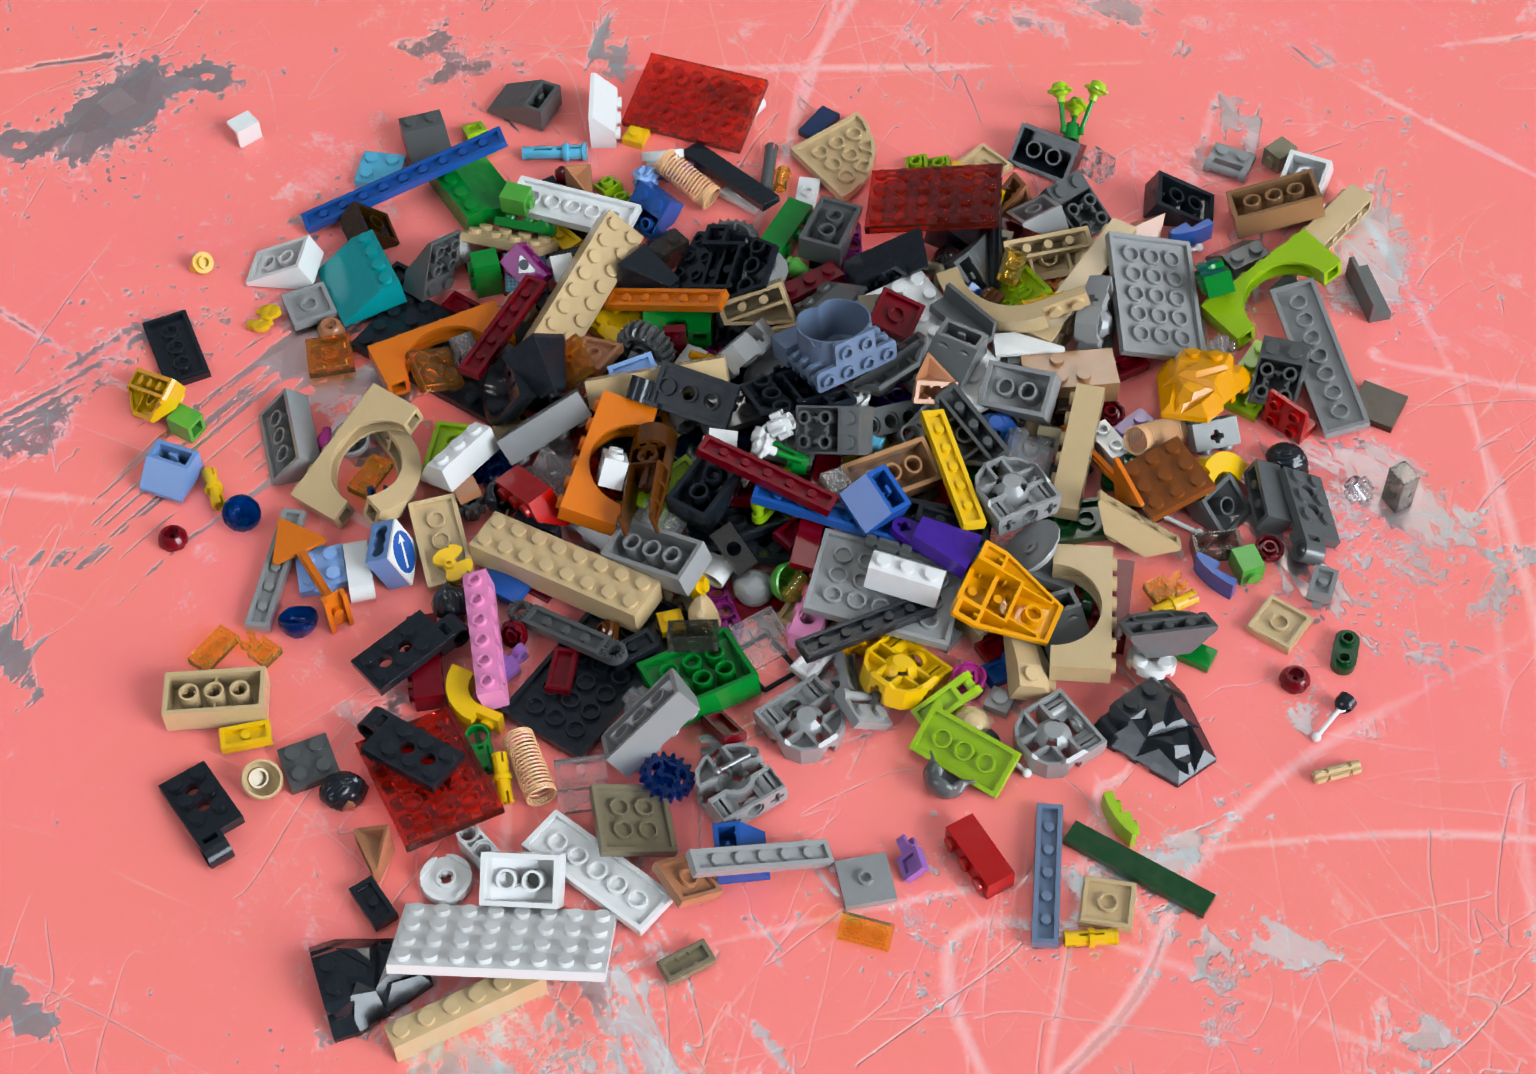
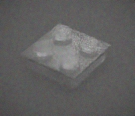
[728,606,795,670]

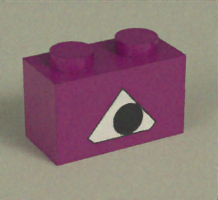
[500,242,553,283]

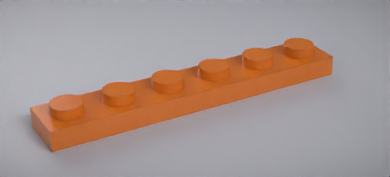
[604,288,730,312]

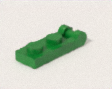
[494,214,557,238]

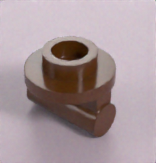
[979,286,1006,304]
[596,619,619,640]

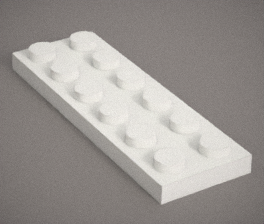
[517,175,642,233]
[521,809,673,936]

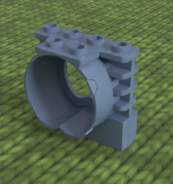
[770,298,897,393]

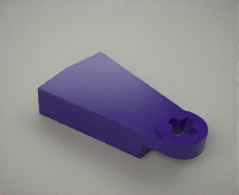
[890,516,982,579]

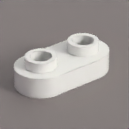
[641,148,684,165]

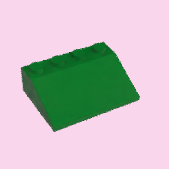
[429,156,516,230]
[636,626,761,728]

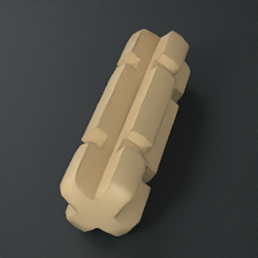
[1311,760,1362,784]

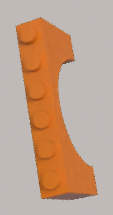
[367,300,516,396]
[555,390,658,536]

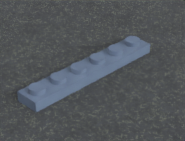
[1031,803,1063,949]

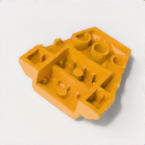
[1156,348,1253,423]

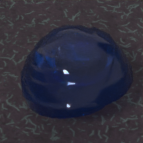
[221,494,261,532]
[278,606,319,639]

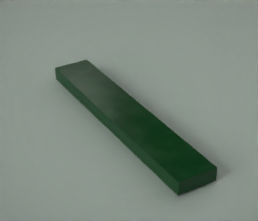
[1063,820,1216,919]

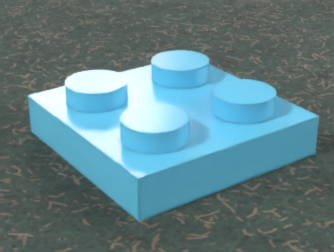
[354,151,407,188]

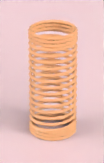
[654,149,720,209]
[1123,418,1188,456]
[502,727,557,807]

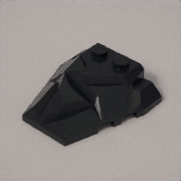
[686,224,779,299]
[740,364,857,418]
[1094,677,1217,788]
[309,938,434,1043]

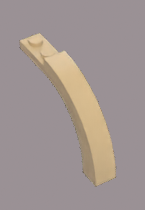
[936,266,1091,333]
[362,431,422,525]

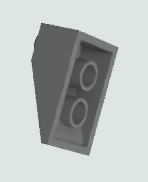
[398,109,451,165]
[798,195,863,269]

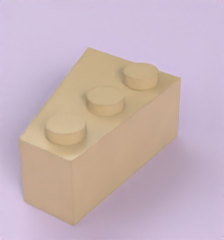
[719,277,796,326]

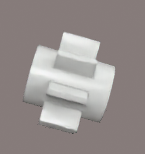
[766,409,796,441]

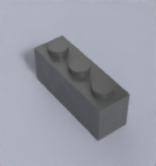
[1243,459,1293,535]

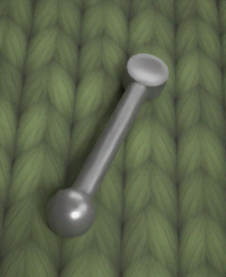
[711,747,759,776]

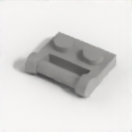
[1203,142,1257,183]
[834,687,893,731]

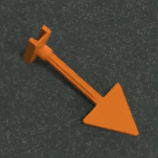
[1059,425,1145,507]
[273,518,355,634]

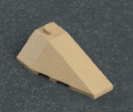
[1003,635,1057,701]

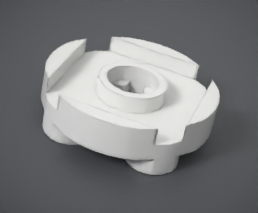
[1126,644,1177,680]
[420,854,473,905]

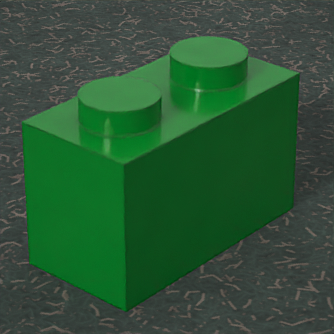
[466,247,503,299]

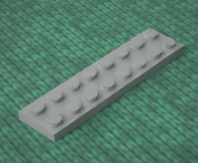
[1270,277,1370,440]

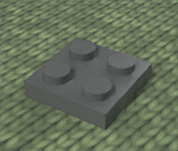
[277,733,340,795]

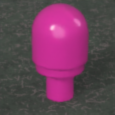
[317,426,332,454]

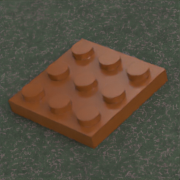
[1123,436,1216,523]

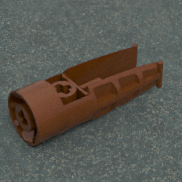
[617,422,678,536]

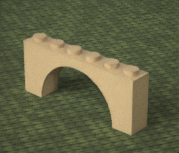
[290,383,424,530]
[1049,544,1117,683]

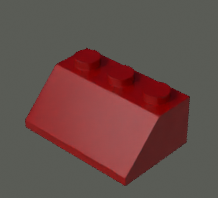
[495,464,571,526]

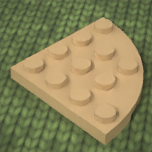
[790,112,876,201]

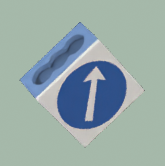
[365,518,418,590]

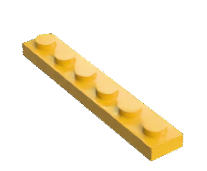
[919,409,987,530]

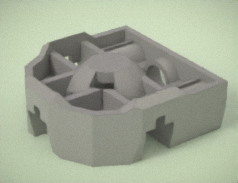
[1074,275,1116,351]
[715,318,776,381]
[974,455,1062,536]
[753,673,846,764]
[1012,688,1107,779]
[695,743,788,824]

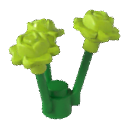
[1047,80,1109,142]

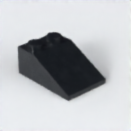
[1143,170,1214,227]
[665,457,742,534]

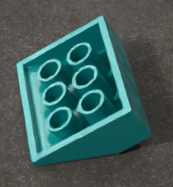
[318,230,407,327]

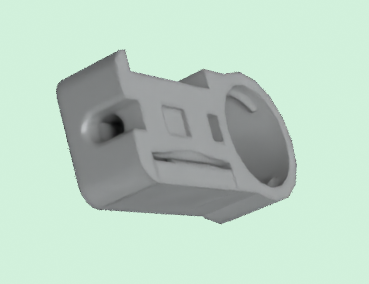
[896,405,931,444]

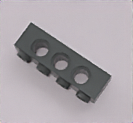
[873,400,924,440]

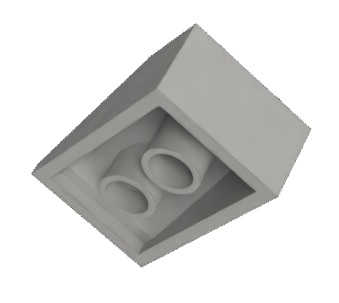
[977,360,1062,425]

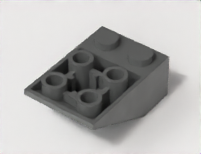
[487,79,562,131]
[1038,169,1112,237]
[403,229,461,302]
[943,232,1010,290]
[913,317,988,390]
[1248,335,1311,405]
[795,405,873,455]
[1041,587,1090,663]

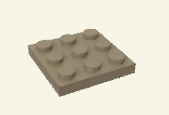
[589,784,678,857]

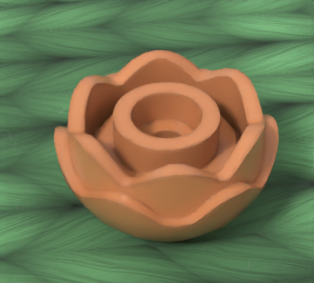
[317,317,346,343]

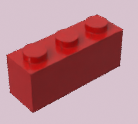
[944,813,1015,899]

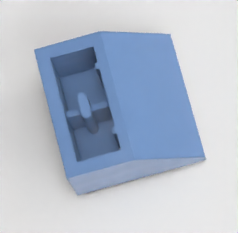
[139,439,204,504]

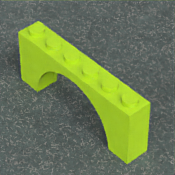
[1201,229,1341,351]

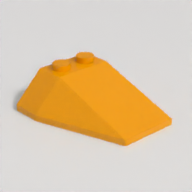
[950,539,1064,646]

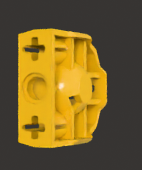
[859,635,953,710]

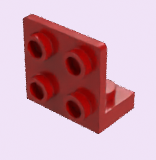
[1262,388,1318,444]

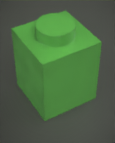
[499,181,535,217]
[166,403,207,444]
[1228,543,1266,586]

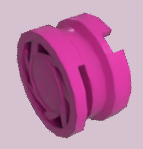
[951,661,987,701]

